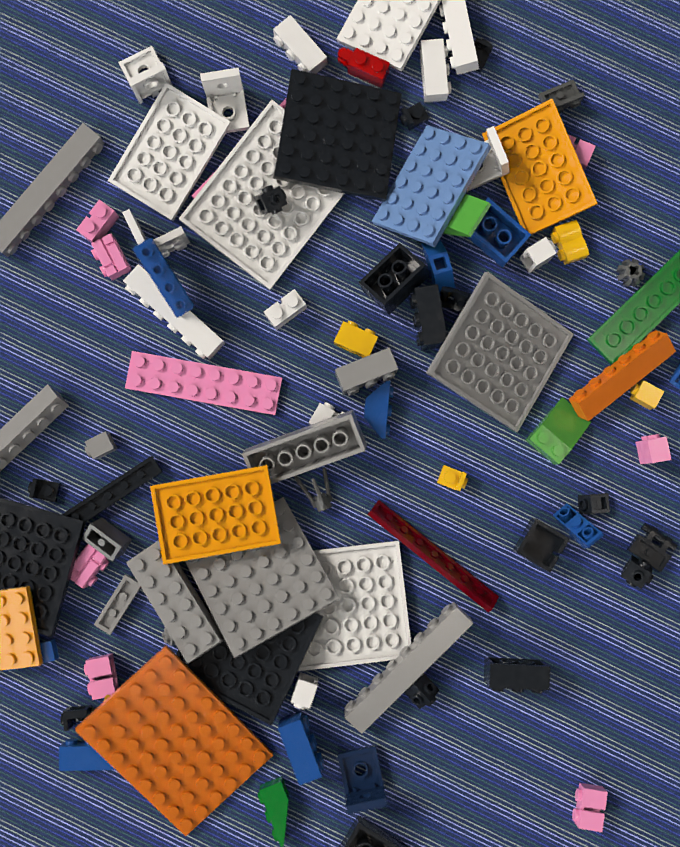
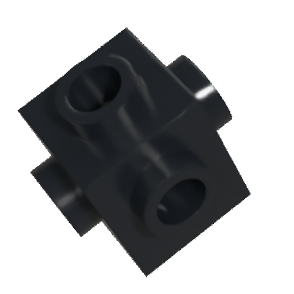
[254,185,287,215]
[621,555,654,589]
[404,673,439,709]

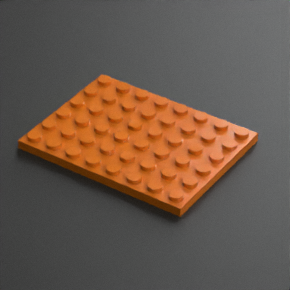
[75,645,273,836]

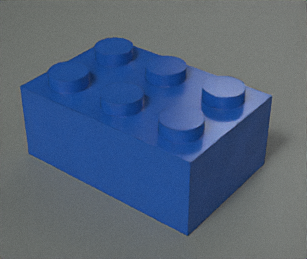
[467,197,531,268]
[278,711,325,786]

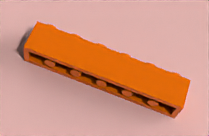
[568,330,676,421]

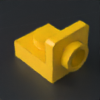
[437,465,468,491]

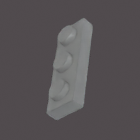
[94,574,141,635]

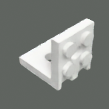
[118,46,172,104]
[200,68,250,133]
[467,126,509,192]
[122,209,190,258]

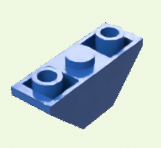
[421,239,455,297]
[364,381,394,440]
[553,503,604,548]

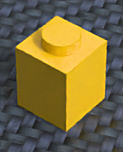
[630,381,664,410]

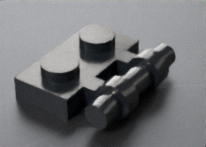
[627,523,677,572]

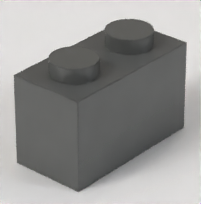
[82,518,132,562]

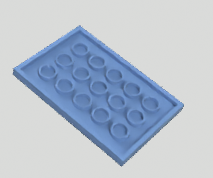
[372,125,491,247]

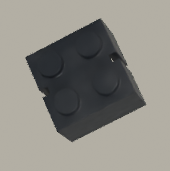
[512,518,570,572]

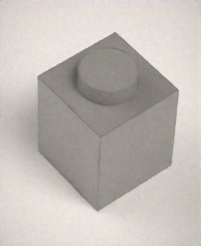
[85,431,118,459]

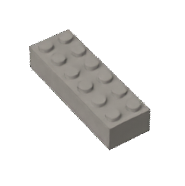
[242,410,367,484]
[126,541,225,664]

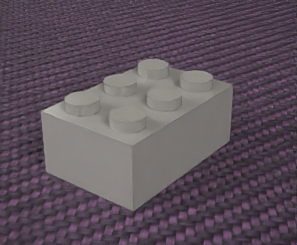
[335,347,398,396]

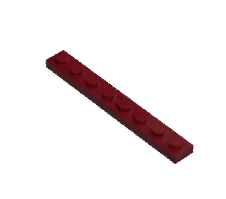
[367,500,499,613]

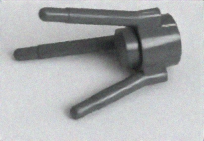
[293,467,333,512]

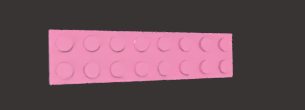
[125,351,282,416]

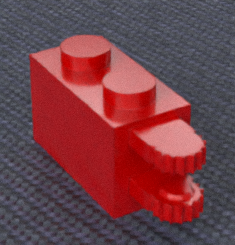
[338,47,390,89]

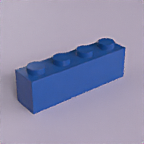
[59,739,116,771]

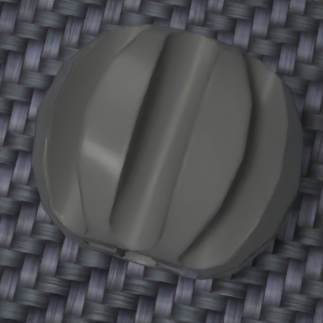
[616,259,645,287]

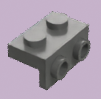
[538,79,585,114]

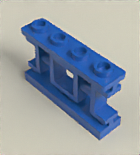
[133,238,194,318]

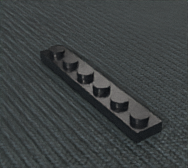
[62,456,163,522]

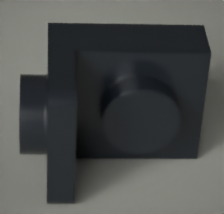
[474,38,493,73]
[399,102,429,131]
[28,478,61,502]
[578,493,610,514]
[61,705,92,731]

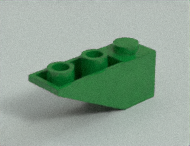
[257,776,289,847]

